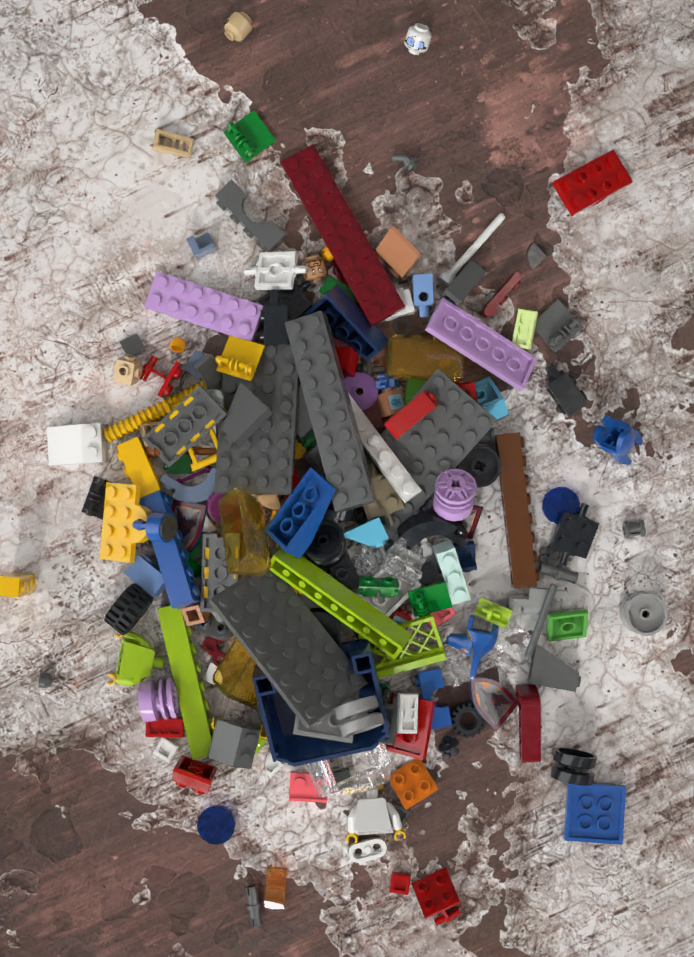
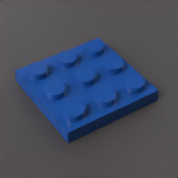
[563,783,626,845]

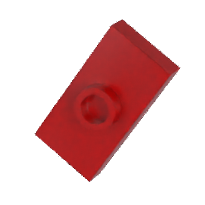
[145,717,185,738]

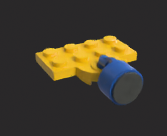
[100,482,178,563]

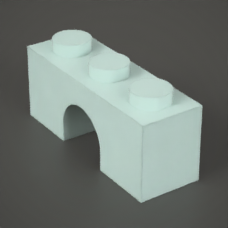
[432,540,471,605]

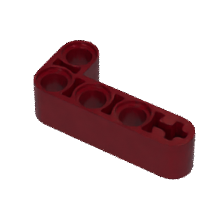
[516,684,541,763]

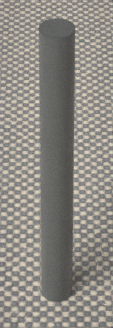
[525,583,558,658]

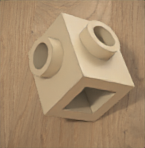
[113,354,143,386]

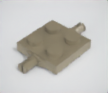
[363,462,405,527]

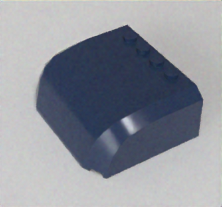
[252,639,390,767]

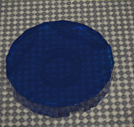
[541,487,580,524]
[197,805,236,845]

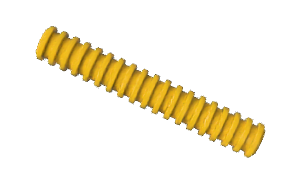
[103,381,207,443]

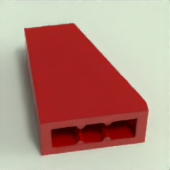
[384,390,438,440]

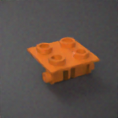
[387,758,439,810]

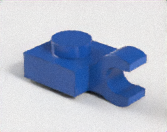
[375,374,400,390]

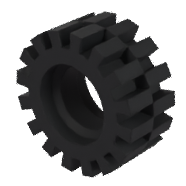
[450,701,486,738]

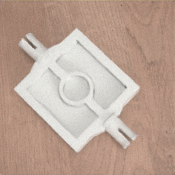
[244,251,308,290]

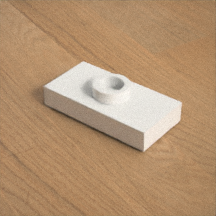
[396,693,419,734]

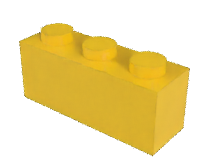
[116,437,163,498]
[0,572,37,597]

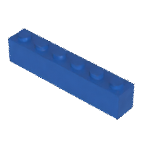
[140,491,200,609]

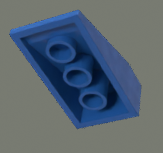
[264,467,336,558]

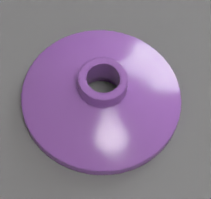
[345,372,378,411]

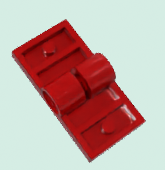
[552,149,633,216]

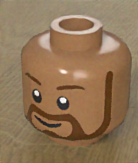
[301,255,328,284]

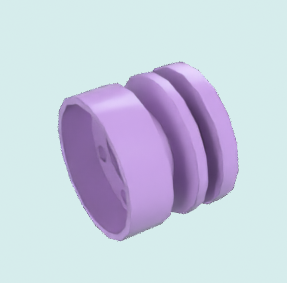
[433,469,477,521]
[138,677,180,722]

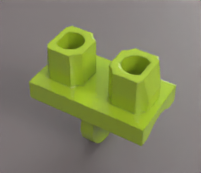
[473,597,513,629]

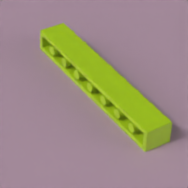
[267,548,413,659]
[157,604,213,760]

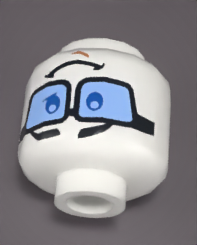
[404,23,432,55]

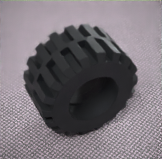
[104,583,154,635]

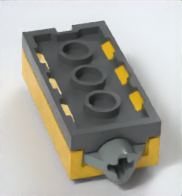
[142,384,228,467]
[200,534,248,622]

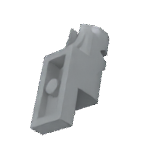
[506,587,568,615]

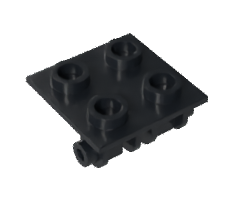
[81,476,113,520]

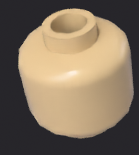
[224,12,252,42]

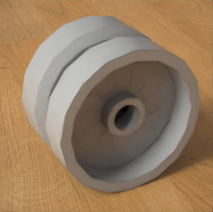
[620,591,668,636]
[334,696,385,737]

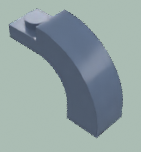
[160,468,216,503]

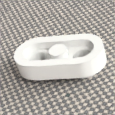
[349,837,387,863]

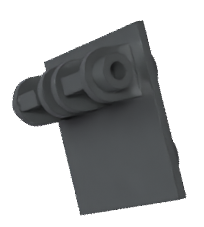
[535,299,584,353]

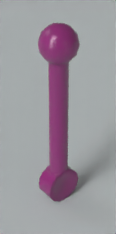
[177,465,212,484]

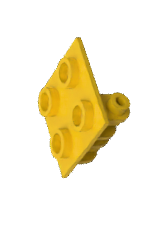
[216,335,265,382]

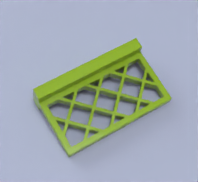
[358,614,447,678]

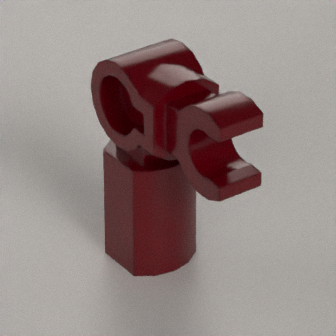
[202,627,234,667]

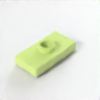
[512,308,538,350]

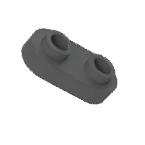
[197,616,233,641]

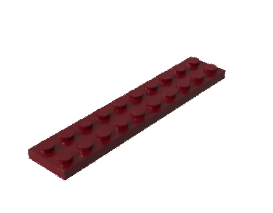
[280,144,406,327]

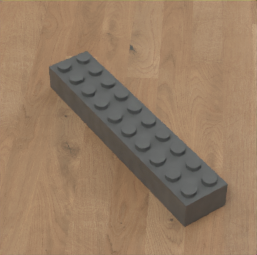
[285,311,378,513]

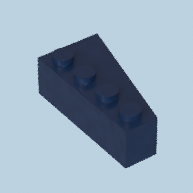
[304,284,389,361]

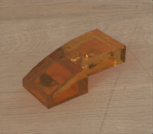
[265,867,287,909]

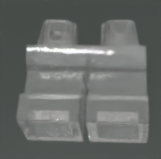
[380,538,426,585]

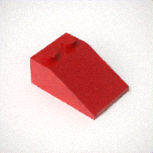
[172,755,218,794]

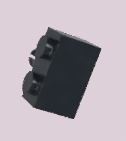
[325,551,359,590]

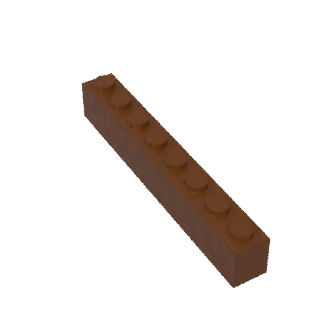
[494,432,540,588]

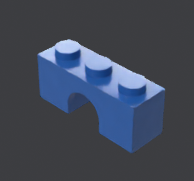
[414,666,452,730]

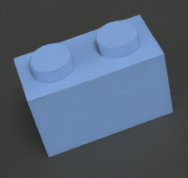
[124,555,166,597]

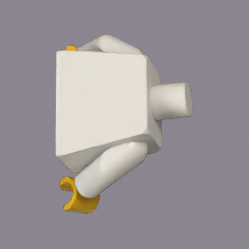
[346,788,406,843]

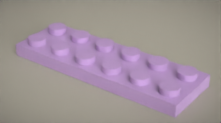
[144,271,264,342]
[425,297,537,391]

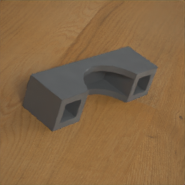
[215,179,286,252]

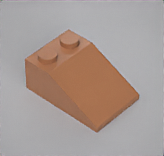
[375,226,421,281]

